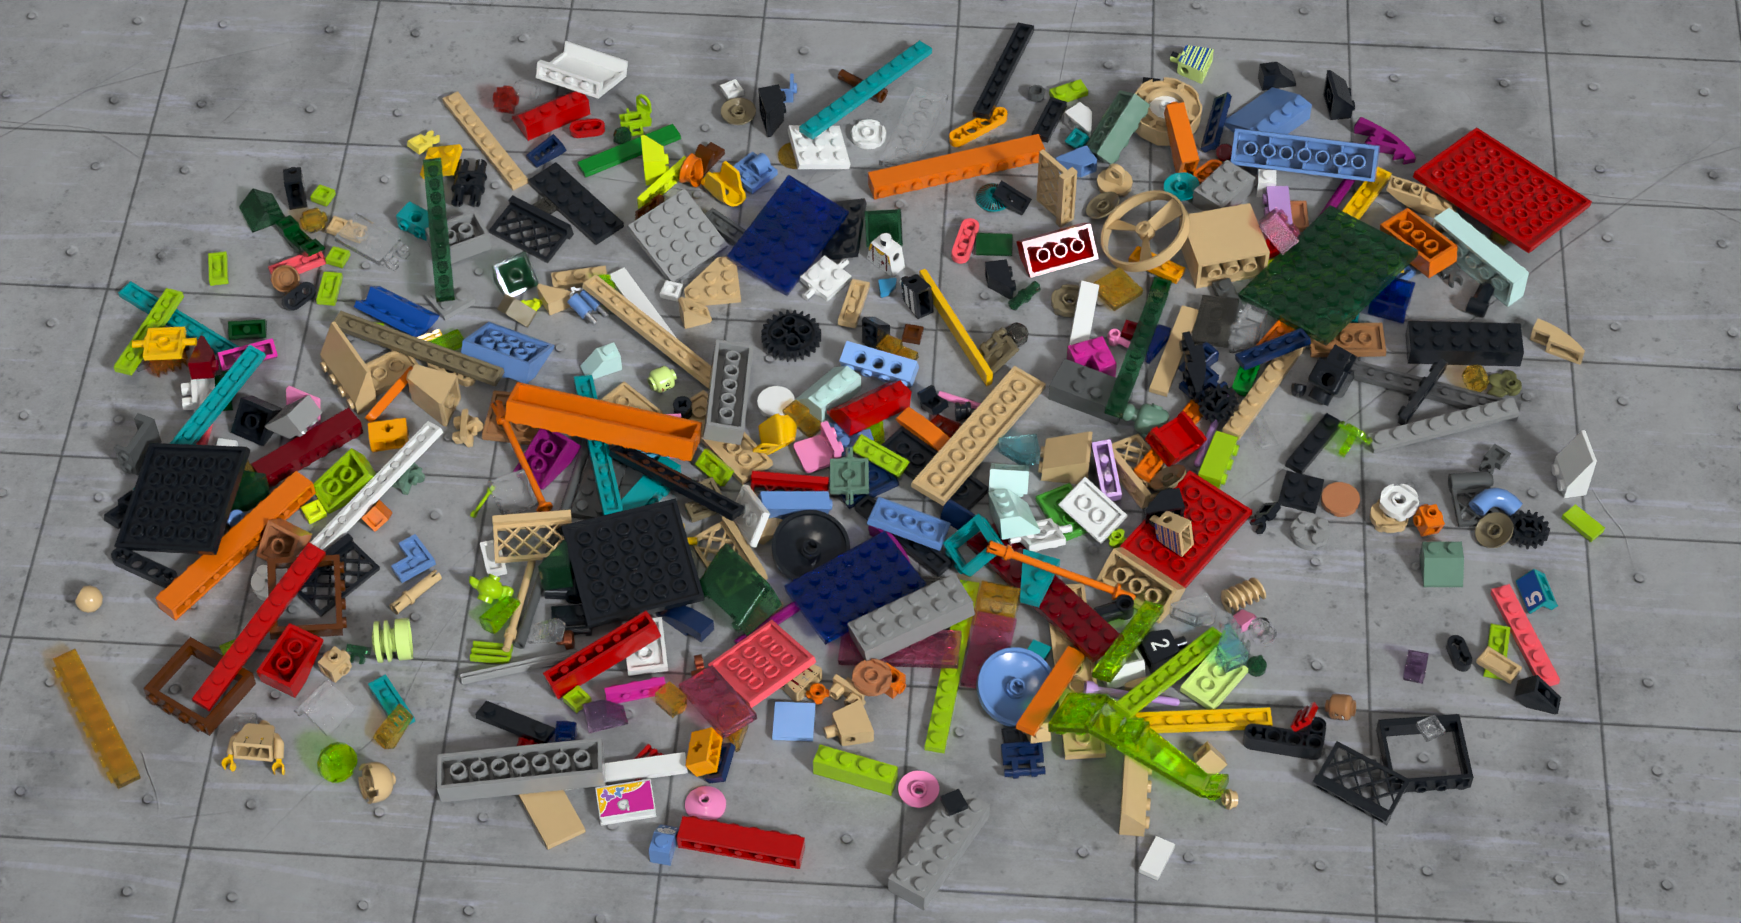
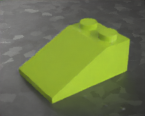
[313,448,377,514]

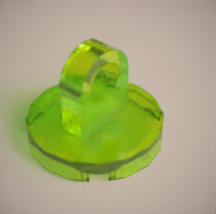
[1337,420,1373,458]
[317,742,357,783]

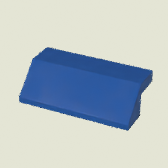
[354,286,440,337]

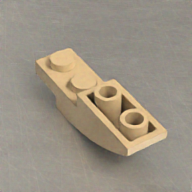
[1387,175,1457,218]

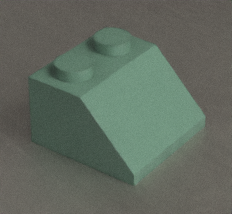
[1419,542,1464,587]

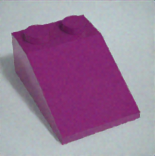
[513,428,581,490]

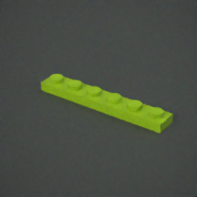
[113,288,184,376]

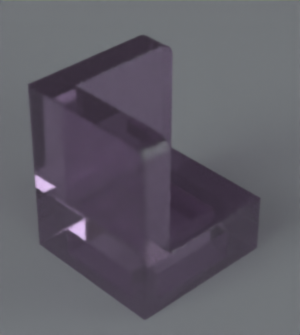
[1403,650,1429,684]

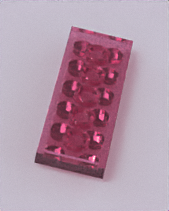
[838,627,962,669]

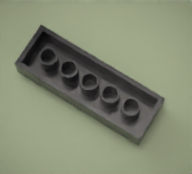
[1405,321,1524,367]

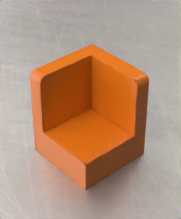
[361,499,393,532]

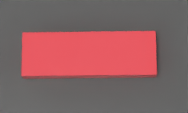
[268,251,326,275]

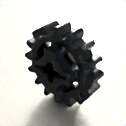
[1198,384,1240,423]
[1510,510,1550,549]

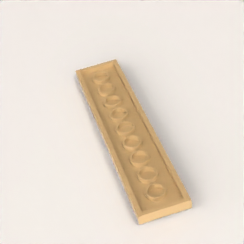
[911,366,1046,506]
[1048,583,1106,760]

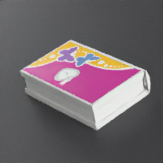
[595,779,656,826]

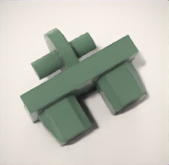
[392,462,425,495]

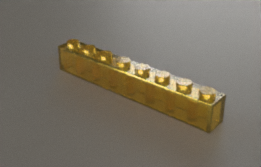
[52,649,141,789]

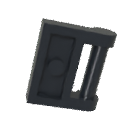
[551,604,592,638]

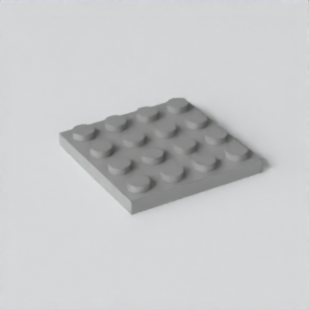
[627,188,728,282]

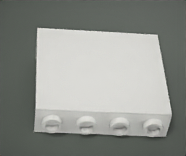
[536,41,628,99]

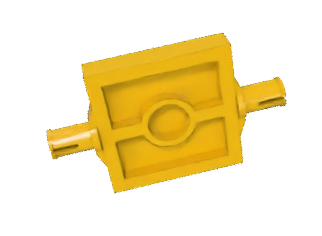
[132,327,197,361]

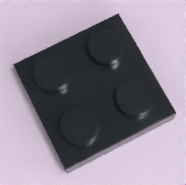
[1278,471,1324,514]

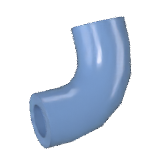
[1469,488,1523,517]

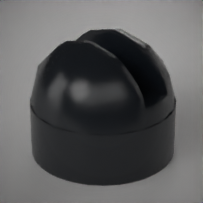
[1291,383,1307,397]

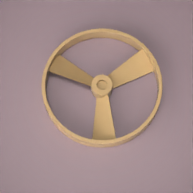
[1101,190,1190,272]

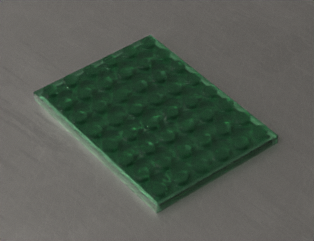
[1238,205,1418,346]

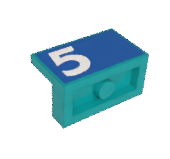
[1515,569,1558,614]

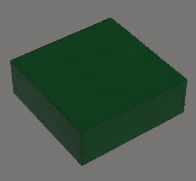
[1149,276,1172,298]

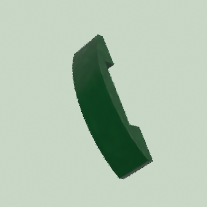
[274,215,325,257]

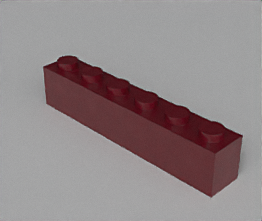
[251,407,363,490]

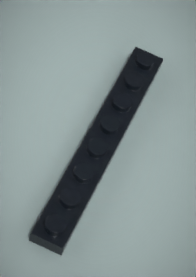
[972,22,1034,120]
[609,445,744,521]

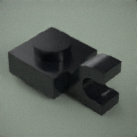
[1249,502,1281,534]

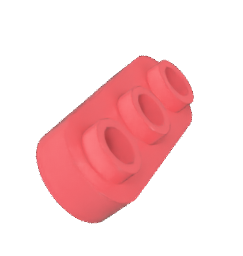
[951,218,979,264]

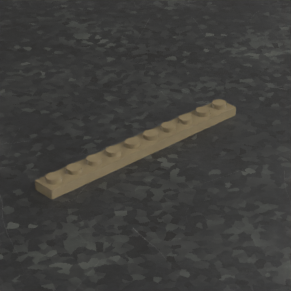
[333,311,505,387]

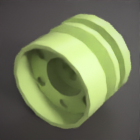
[372,618,413,663]

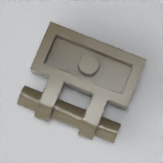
[978,327,1020,375]

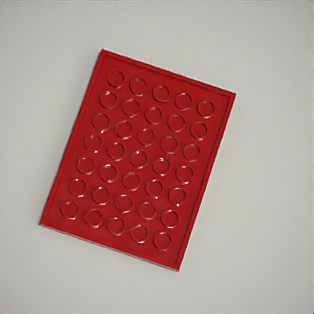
[1413,127,1592,253]

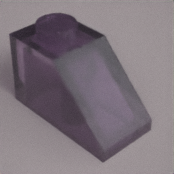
[582,700,628,734]

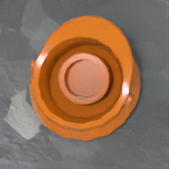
[679,153,703,187]

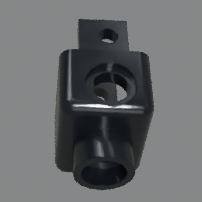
[1308,344,1358,406]

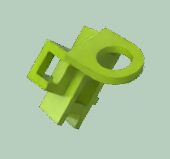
[619,94,652,137]

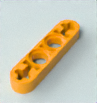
[949,107,1008,147]

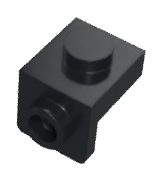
[917,385,949,416]

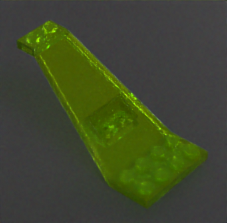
[1048,693,1229,800]

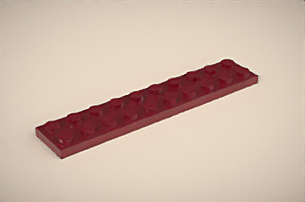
[967,523,1124,663]

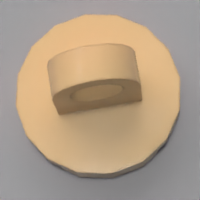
[1097,163,1133,197]

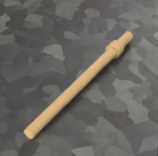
[502,560,536,652]

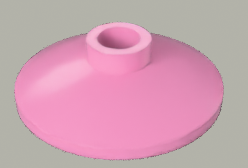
[898,771,939,808]
[685,786,726,820]

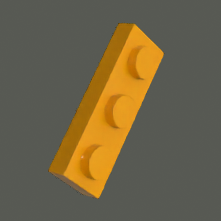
[1128,246,1186,284]

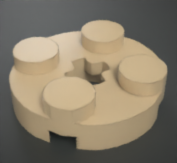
[1370,499,1409,533]

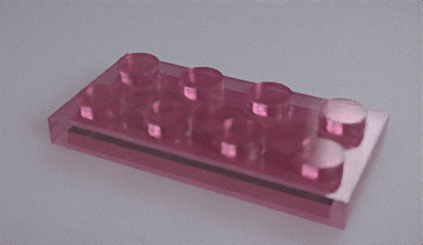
[960,611,1017,689]
[678,665,757,739]

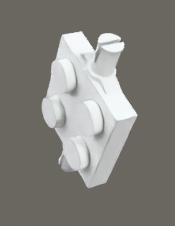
[800,255,852,301]
[1008,518,1073,552]

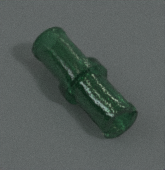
[1008,281,1041,310]

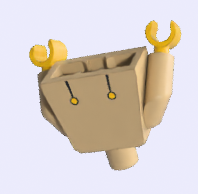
[221,720,285,775]

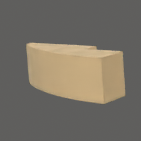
[1530,318,1585,365]

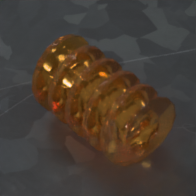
[147,349,189,378]

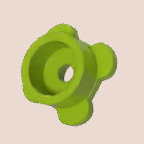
[1108,529,1127,548]

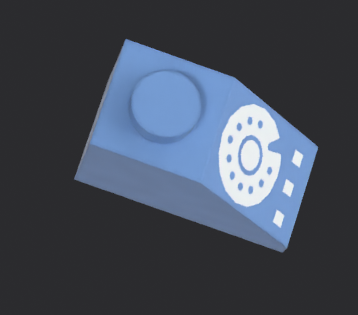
[649,824,679,866]

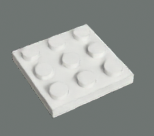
[787,125,851,169]

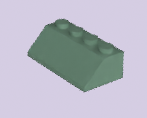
[1085,90,1150,164]

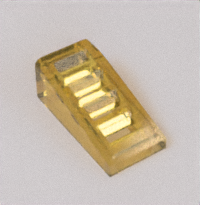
[373,704,413,749]

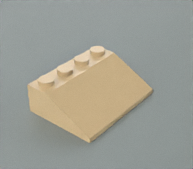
[320,321,377,415]

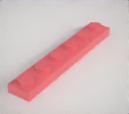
[1490,584,1560,686]

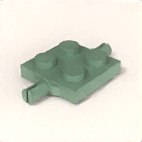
[830,447,869,505]

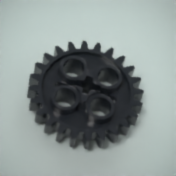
[761,309,821,362]

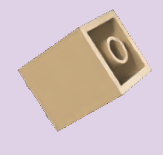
[407,364,461,427]
[1038,432,1093,484]

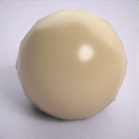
[75,585,103,613]

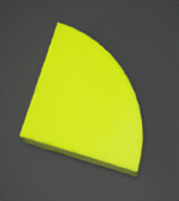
[521,298,543,311]

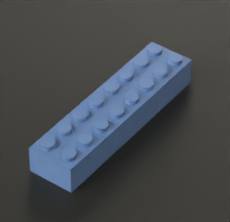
[1231,128,1380,182]

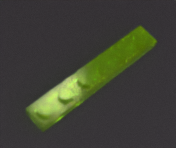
[1092,600,1164,683]

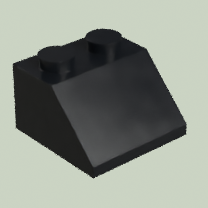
[1323,70,1355,120]
[758,84,786,137]
[230,396,283,446]

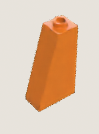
[1164,102,1199,175]

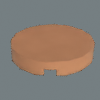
[1321,482,1360,517]
[852,659,892,696]

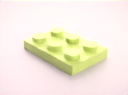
[1180,647,1249,710]

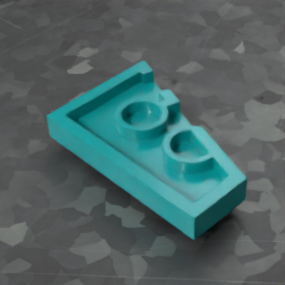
[1020,549,1060,608]

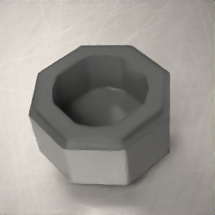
[1028,85,1045,102]

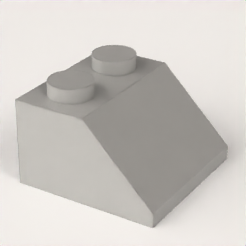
[265,395,322,439]

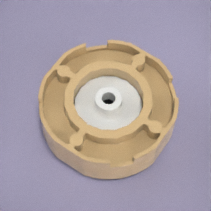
[1135,77,1202,146]

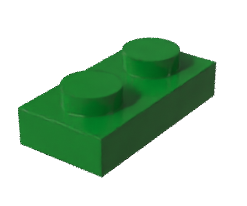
[1232,365,1260,397]

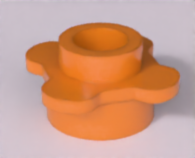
[806,683,829,705]

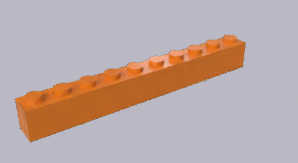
[868,134,1045,200]
[155,471,316,621]

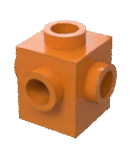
[1413,504,1445,537]

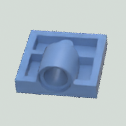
[733,151,778,194]

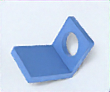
[781,74,797,103]

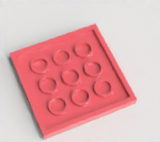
[708,620,816,708]

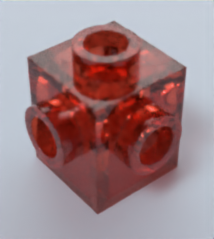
[493,85,519,114]

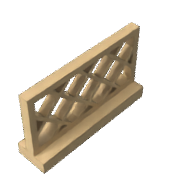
[1036,149,1077,228]
[1112,434,1166,509]
[492,510,572,564]
[692,516,768,599]

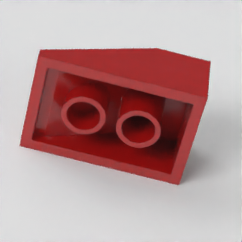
[256,623,324,698]

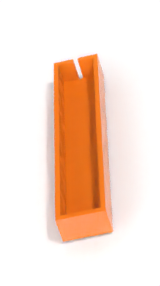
[505,382,702,461]

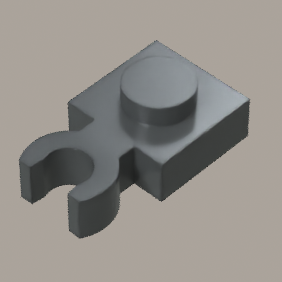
[1439,262,1463,288]
[1479,444,1511,474]

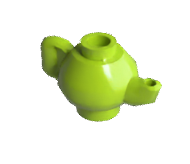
[469,574,514,604]

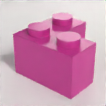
[1067,336,1117,377]

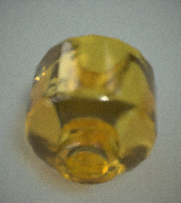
[299,207,328,234]
[1462,365,1490,392]

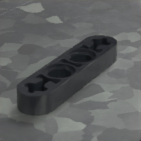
[111,547,178,588]

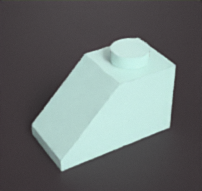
[580,342,622,379]

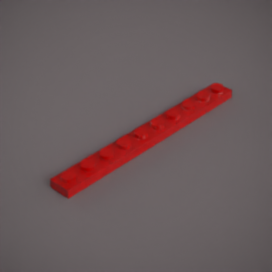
[192,542,326,712]

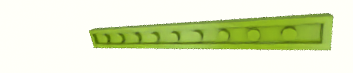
[925,580,980,754]

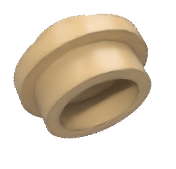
[1221,789,1238,810]

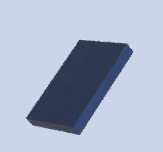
[839,461,899,509]

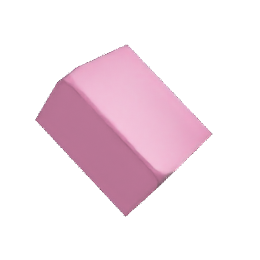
[1227,609,1257,634]

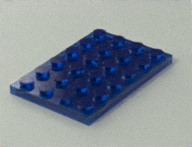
[727,175,849,296]
[784,531,927,645]

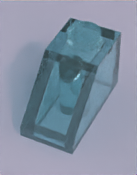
[998,434,1040,465]
[1215,623,1249,673]

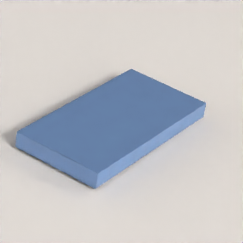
[867,497,951,551]

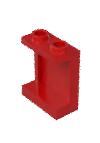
[1145,411,1207,467]

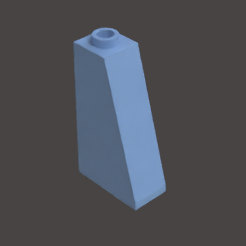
[758,491,833,520]

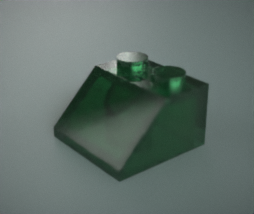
[231,470,271,512]

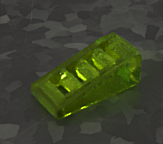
[479,595,521,634]

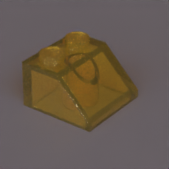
[973,581,1021,634]

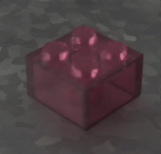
[1259,207,1300,255]

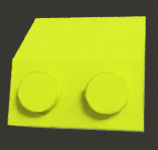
[641,135,669,186]

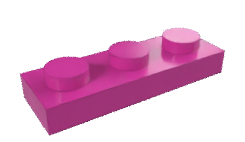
[604,676,667,705]

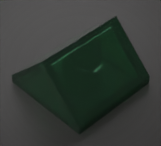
[239,188,285,233]
[865,209,903,247]
[492,251,539,297]
[538,540,573,590]

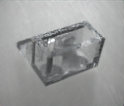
[1228,303,1268,354]

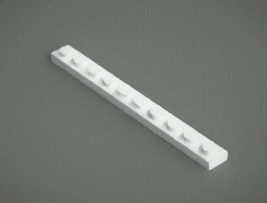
[296,421,443,557]

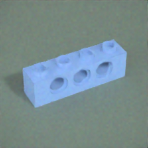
[839,341,919,387]

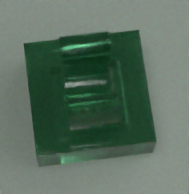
[346,644,371,664]

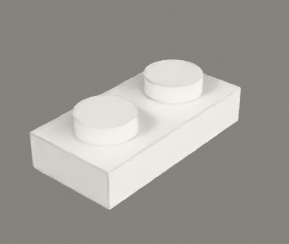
[480,540,507,576]

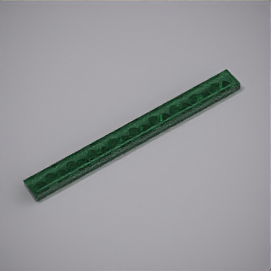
[423,158,455,302]
[1104,288,1169,419]

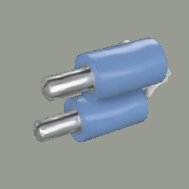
[567,287,610,325]

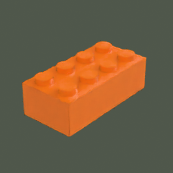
[1380,208,1457,278]

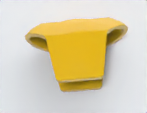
[701,161,746,207]

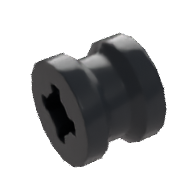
[673,396,693,419]
[955,402,972,421]

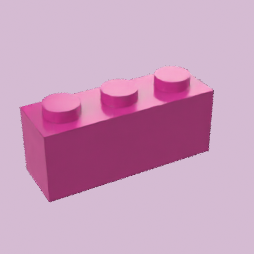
[216,338,278,371]

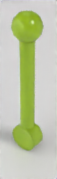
[470,487,494,518]

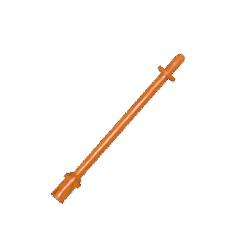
[491,400,553,512]
[986,540,1136,600]

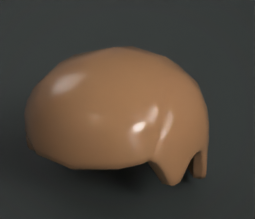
[271,265,300,293]

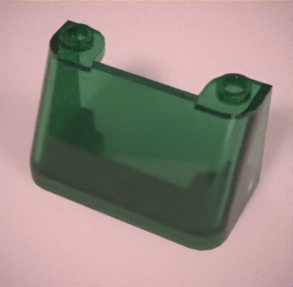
[700,544,782,636]

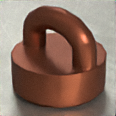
[556,630,575,650]

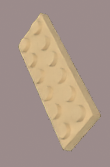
[673,390,773,485]

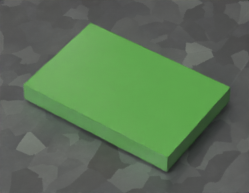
[1035,483,1088,541]

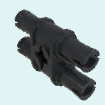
[451,159,487,207]

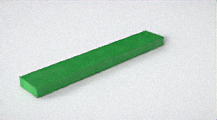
[577,124,681,178]

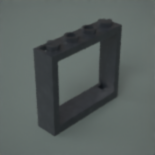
[1376,714,1474,794]

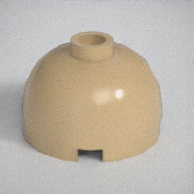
[358,762,396,804]

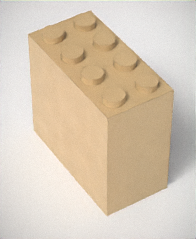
[1178,203,1270,289]

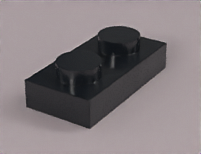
[991,180,1032,216]

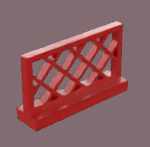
[751,471,829,497]

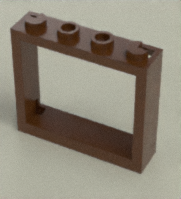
[267,555,347,640]
[143,637,256,736]

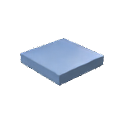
[772,702,816,742]

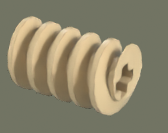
[1221,577,1266,614]

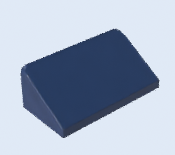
[940,499,976,530]

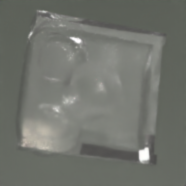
[488,469,538,515]

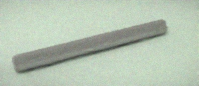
[460,649,578,685]

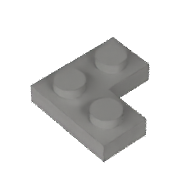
[424,285,476,321]

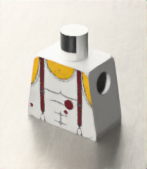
[867,233,905,278]

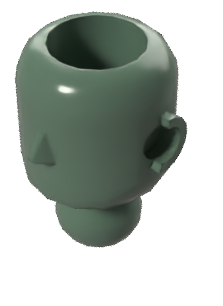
[1121,403,1169,437]

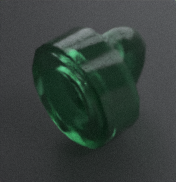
[613,127,632,145]
[1246,655,1267,677]

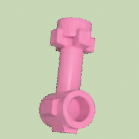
[1107,329,1141,355]

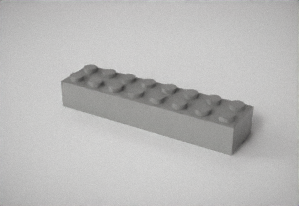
[437,738,606,802]

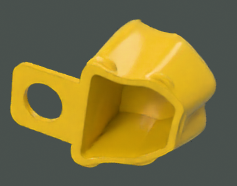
[752,413,797,455]

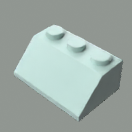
[795,366,861,422]
[988,489,1040,540]

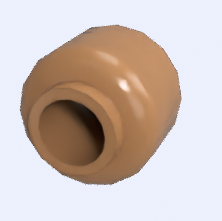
[1325,694,1356,721]

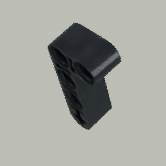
[1243,717,1326,760]

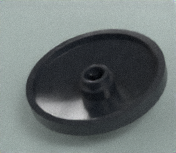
[771,510,850,586]

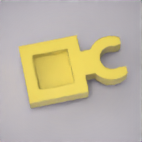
[407,130,440,154]

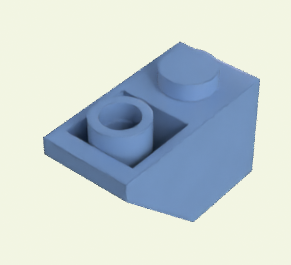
[1055,145,1097,177]

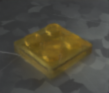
[1093,267,1143,311]

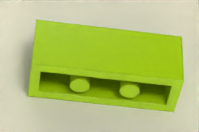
[1198,430,1240,489]

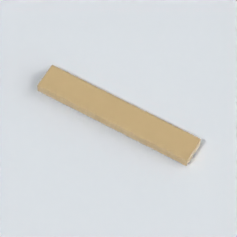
[1149,305,1200,397]

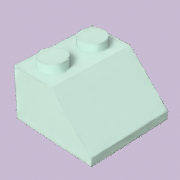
[989,463,1029,497]

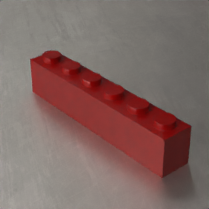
[543,610,661,699]
[677,816,805,869]

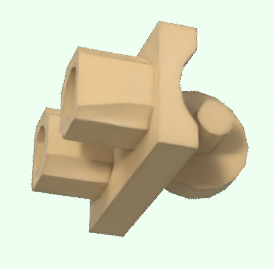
[452,409,484,448]
[829,674,866,706]

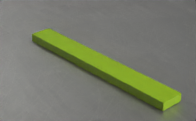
[1113,626,1228,720]

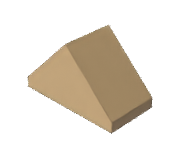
[537,284,572,316]
[678,297,712,329]

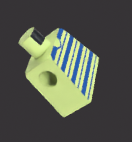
[1170,45,1214,84]

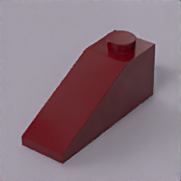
[188,336,219,380]

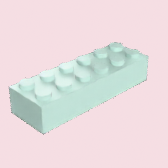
[1432,208,1529,307]

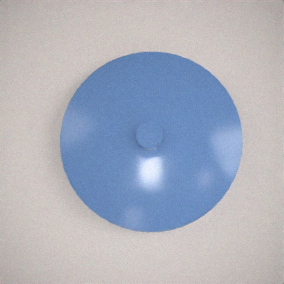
[976,647,1052,727]

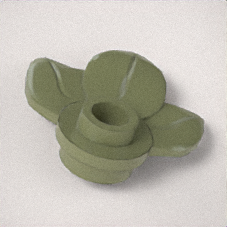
[1487,370,1522,397]

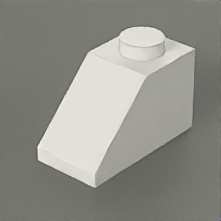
[1064,102,1092,138]
[1256,168,1276,197]

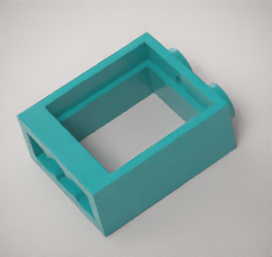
[943,514,1004,577]

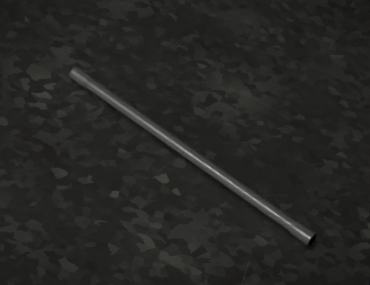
[513,438,589,649]

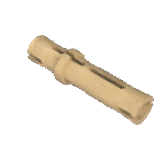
[389,569,442,615]

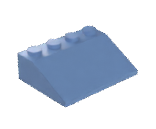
[1224,87,1312,134]
[461,322,555,384]

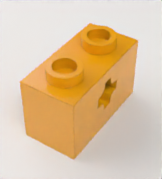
[368,418,409,452]
[685,727,723,777]

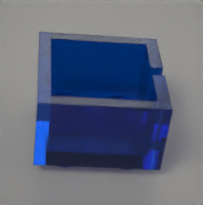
[1368,273,1415,324]

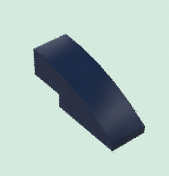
[656,605,714,642]

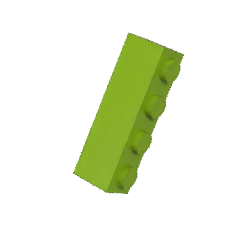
[813,745,898,796]

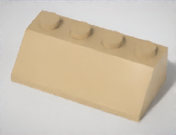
[1096,547,1186,623]
[1119,742,1153,837]

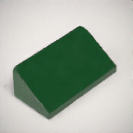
[976,233,1013,256]
[228,319,267,340]

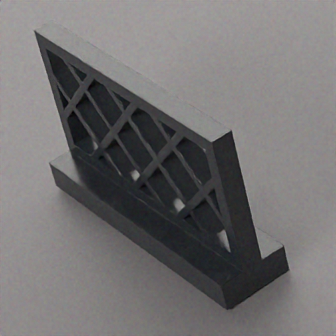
[489,195,574,263]
[297,533,380,617]
[1312,741,1411,825]

